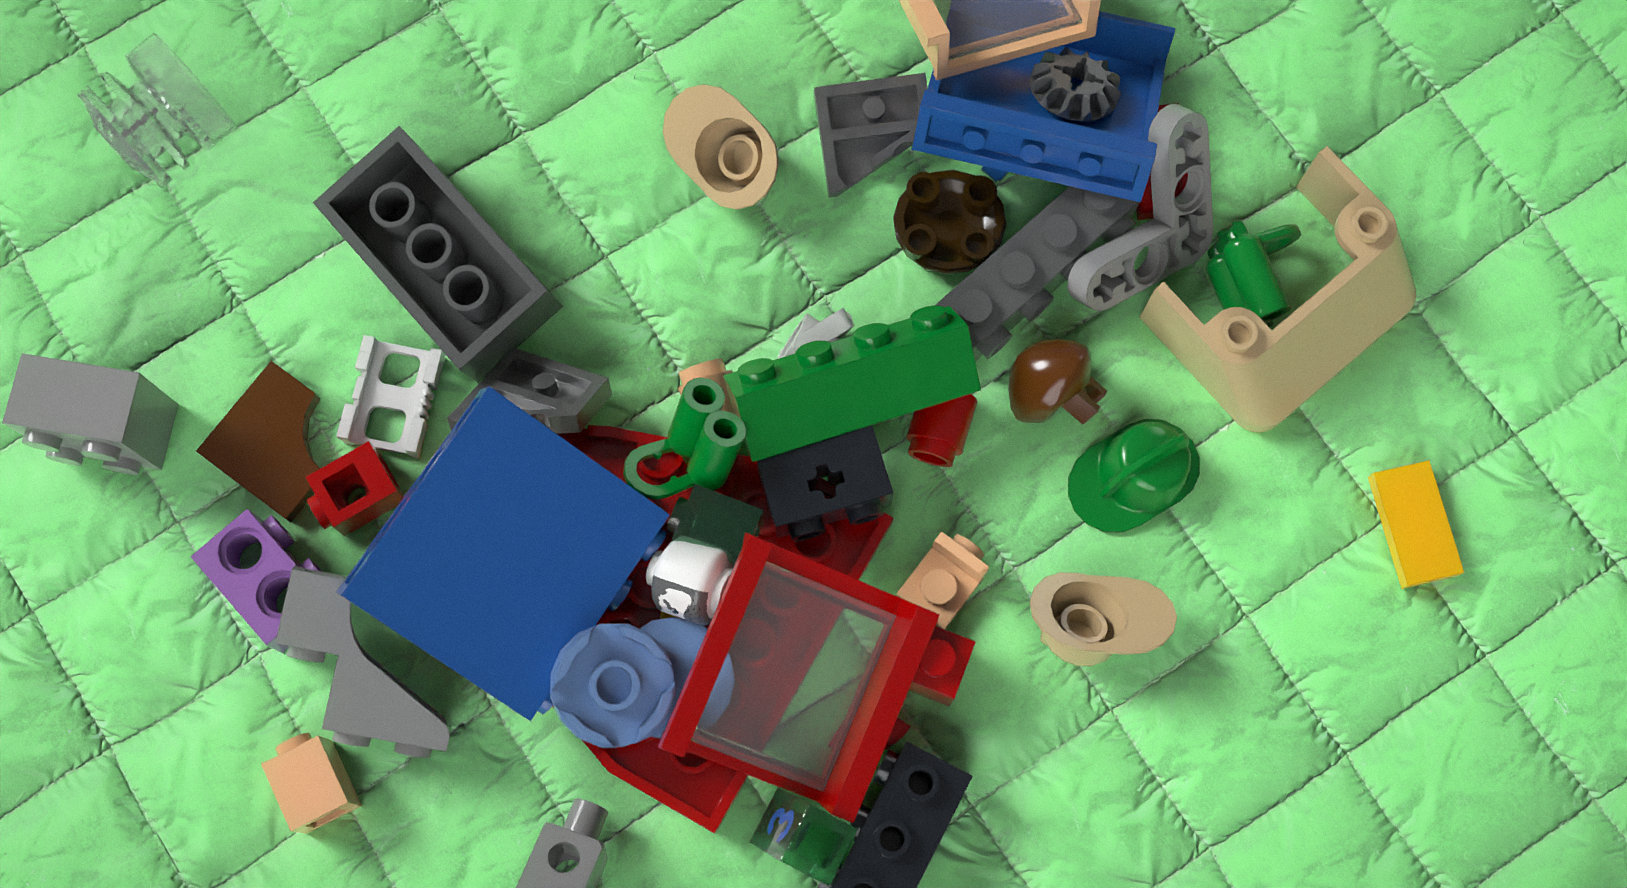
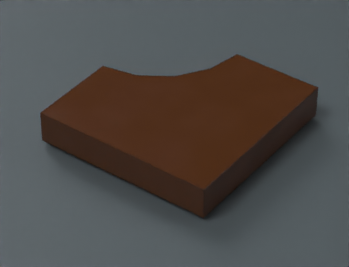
[196,361,320,523]

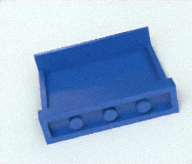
[912,0,1175,202]
[336,386,670,721]

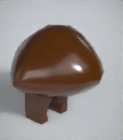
[1008,339,1107,425]

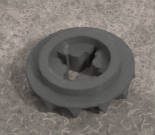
[1030,47,1121,121]

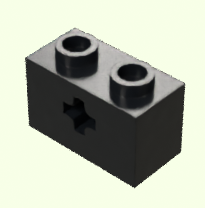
[756,425,893,542]

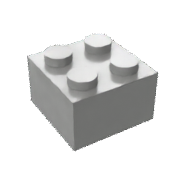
[2,353,179,475]

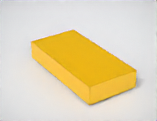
[1368,460,1464,589]

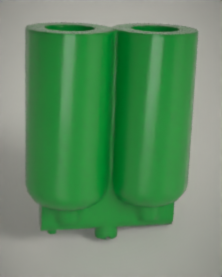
[1206,221,1302,327]
[623,377,746,500]

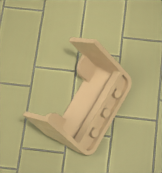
[1139,146,1416,432]

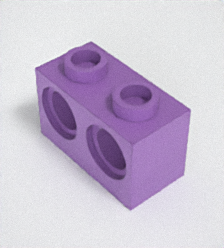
[191,509,322,653]

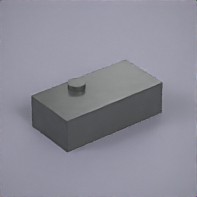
[313,126,563,383]

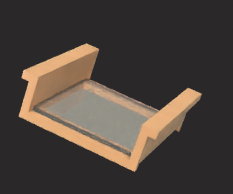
[899,0,1101,80]

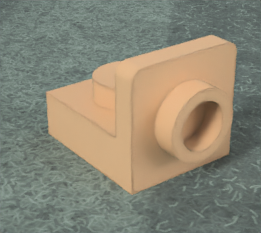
[896,532,989,629]

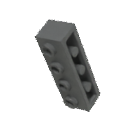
[936,186,1139,362]

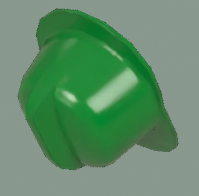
[1068,419,1200,532]

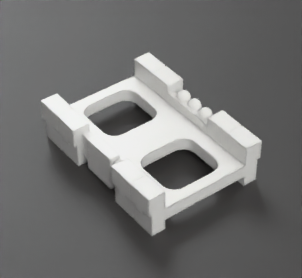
[336,335,445,459]

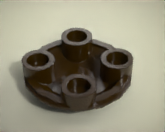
[893,170,1006,275]

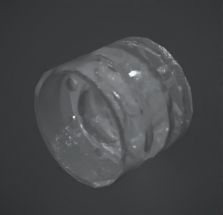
[76,33,237,189]

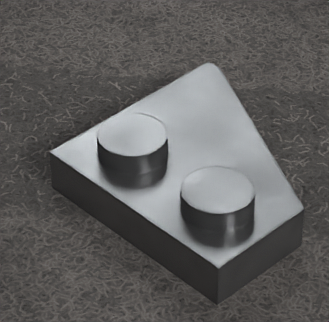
[814,73,928,198]
[447,347,612,434]

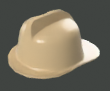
[663,84,779,210]
[1029,572,1177,666]

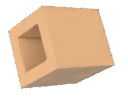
[261,733,362,834]

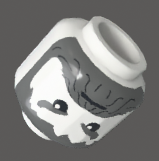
[646,537,735,625]

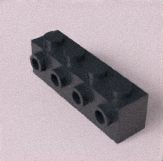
[817,741,973,888]

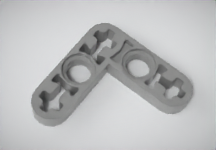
[1067,104,1213,311]

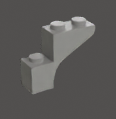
[275,566,449,758]

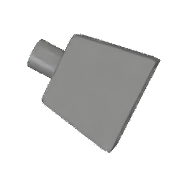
[516,798,609,888]

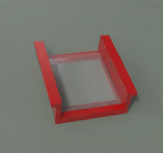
[658,532,940,823]

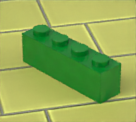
[723,305,981,462]

